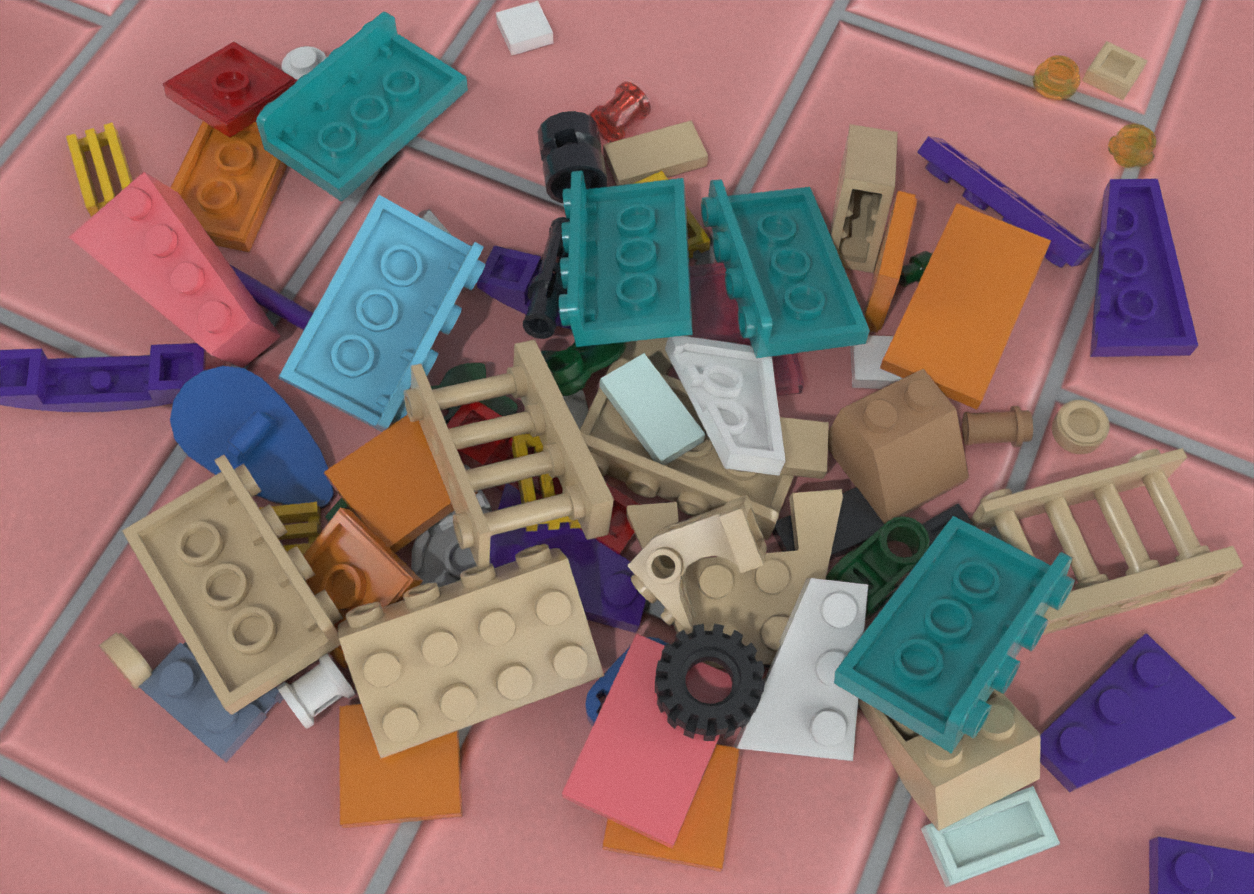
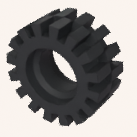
[655,623,765,741]

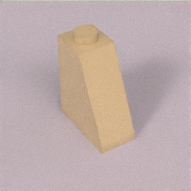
[830,124,898,273]

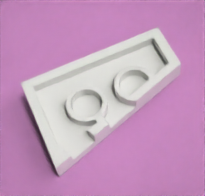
[665,336,785,476]
[733,578,868,761]

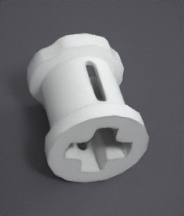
[277,654,356,729]

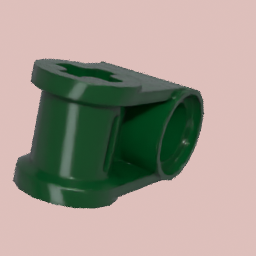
[826,516,930,621]

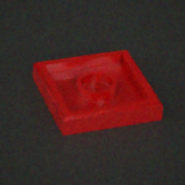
[163,41,297,138]

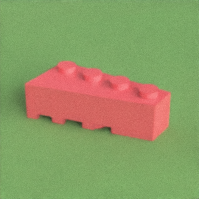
[69,172,281,368]

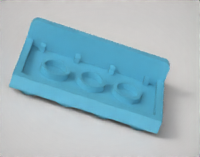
[278,195,486,432]

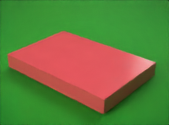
[562,633,732,849]

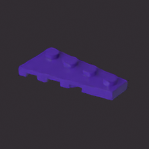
[1090,179,1198,357]

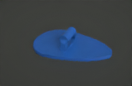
[170,366,334,509]

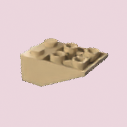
[858,689,1040,831]

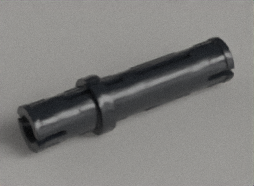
[523,217,570,339]

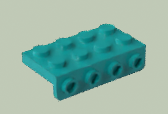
[256,12,468,202]
[559,171,693,347]
[701,179,870,358]
[834,516,1075,754]

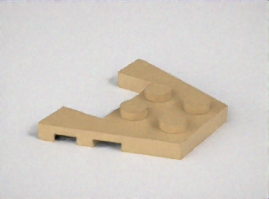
[626,489,843,669]

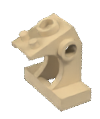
[628,495,767,630]

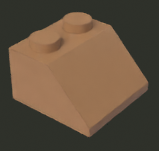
[828,369,969,524]

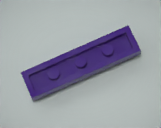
[917,136,1094,268]

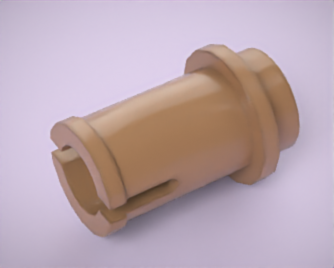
[962,406,1033,447]

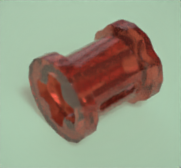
[589,81,651,143]

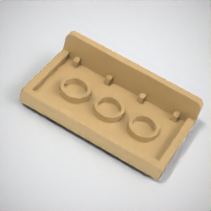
[580,357,794,540]
[122,455,343,715]
[338,544,604,758]

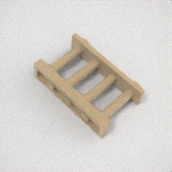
[404,340,614,569]
[970,448,1243,635]

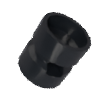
[537,111,607,203]

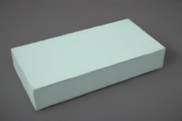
[599,353,706,465]
[921,786,1060,887]

